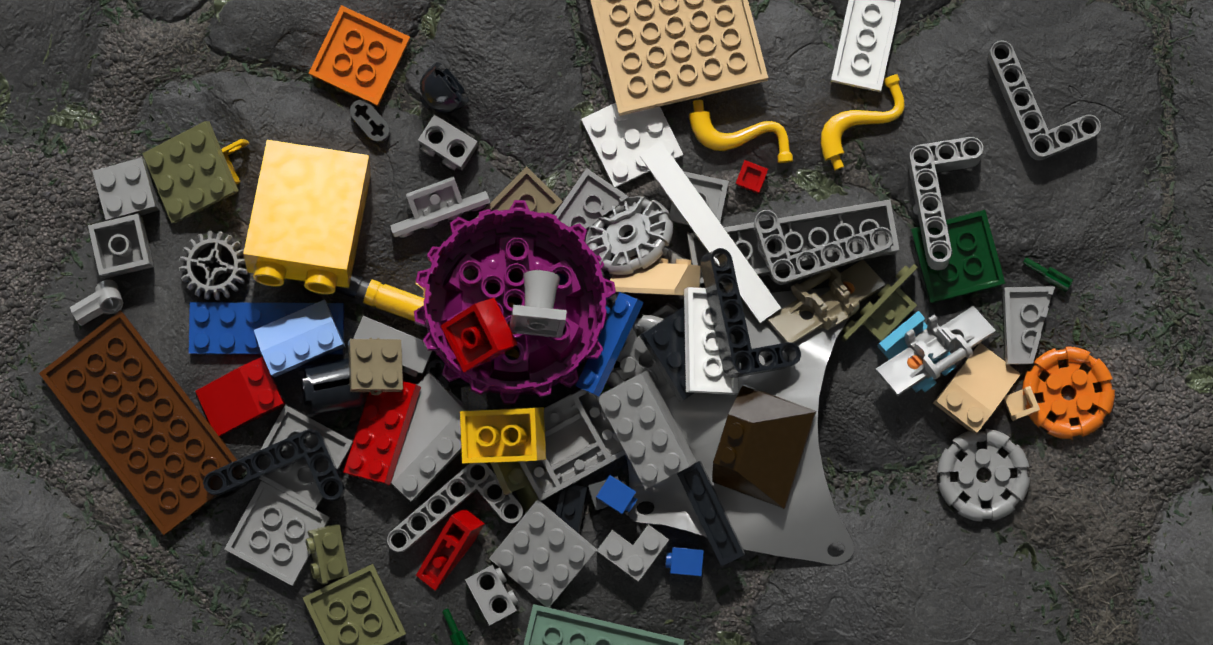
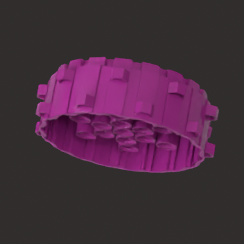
[414,200,616,405]

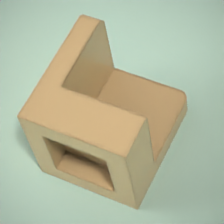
[1003,386,1040,421]

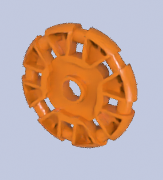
[1022,347,1115,439]

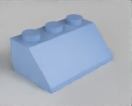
[254,300,345,378]

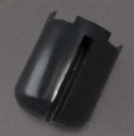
[299,358,367,417]

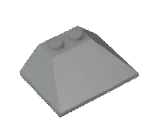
[518,389,626,501]

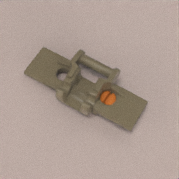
[767,260,886,343]

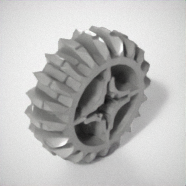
[179,231,248,300]

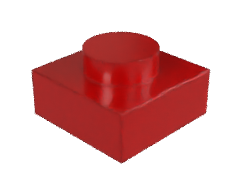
[735,160,768,194]

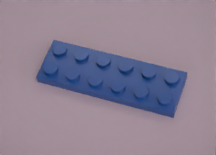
[189,302,344,355]

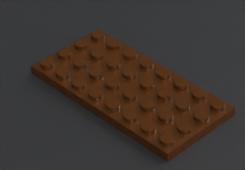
[39,310,247,535]

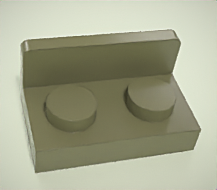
[305,524,349,584]

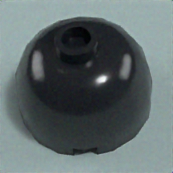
[420,62,469,114]

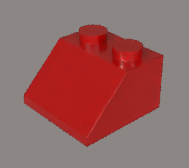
[441,298,518,373]

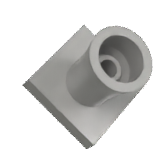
[510,270,567,338]

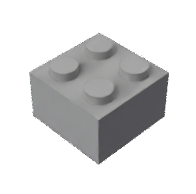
[93,157,160,221]
[88,214,154,279]

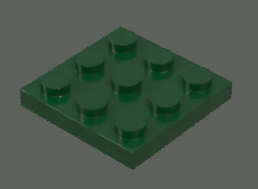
[910,210,1005,304]

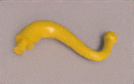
[821,74,905,170]
[689,100,793,163]

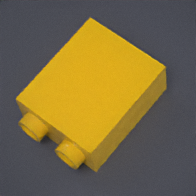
[243,140,371,294]

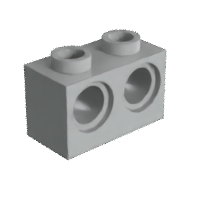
[418,114,479,171]
[465,565,519,626]

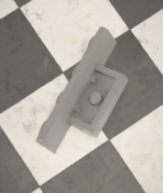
[390,177,490,237]

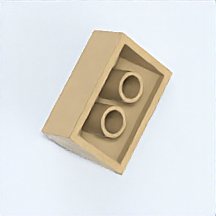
[610,257,701,296]

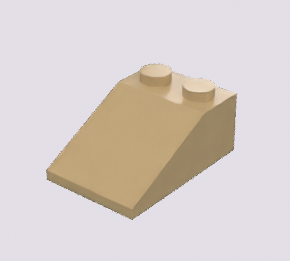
[933,343,1021,434]

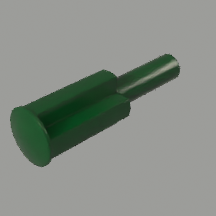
[1023,258,1073,293]
[442,608,469,645]

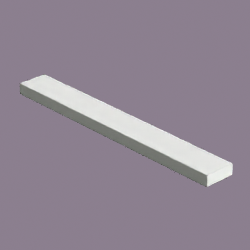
[640,141,781,323]

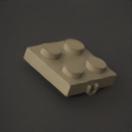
[348,338,403,395]

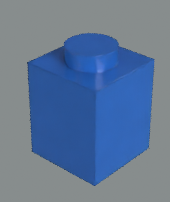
[596,475,638,514]
[665,547,704,576]

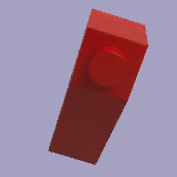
[416,509,485,591]

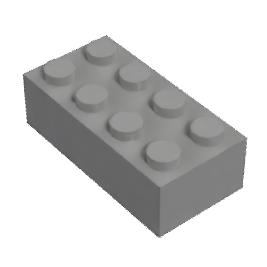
[597,370,696,489]

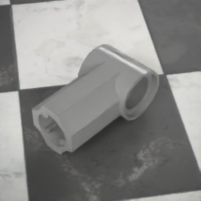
[70,280,123,326]

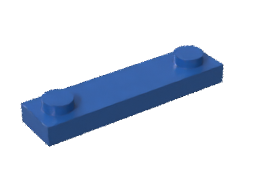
[576,292,644,397]

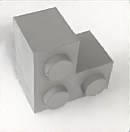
[597,524,669,582]

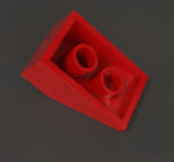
[195,357,286,436]

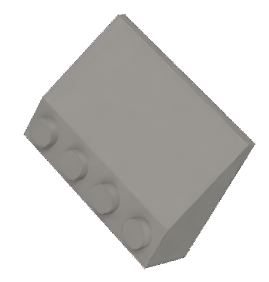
[391,372,471,501]

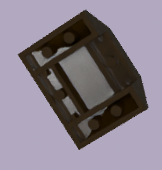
[712,385,817,509]

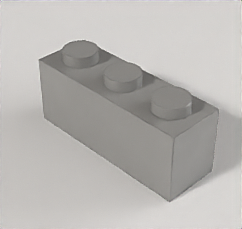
[353,316,434,377]

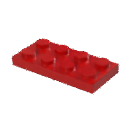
[344,381,421,485]

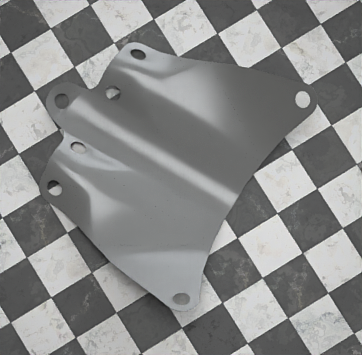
[625,287,854,565]

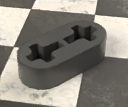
[350,100,390,143]

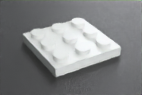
[581,103,683,188]

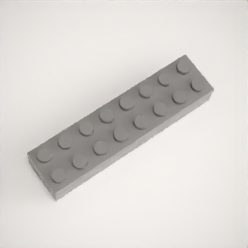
[686,200,899,287]

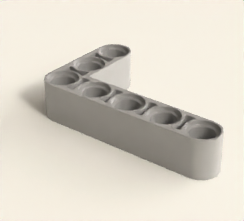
[987,40,1101,160]
[908,137,983,270]
[754,210,893,285]
[387,463,524,552]

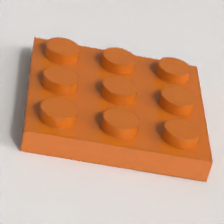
[309,5,411,107]

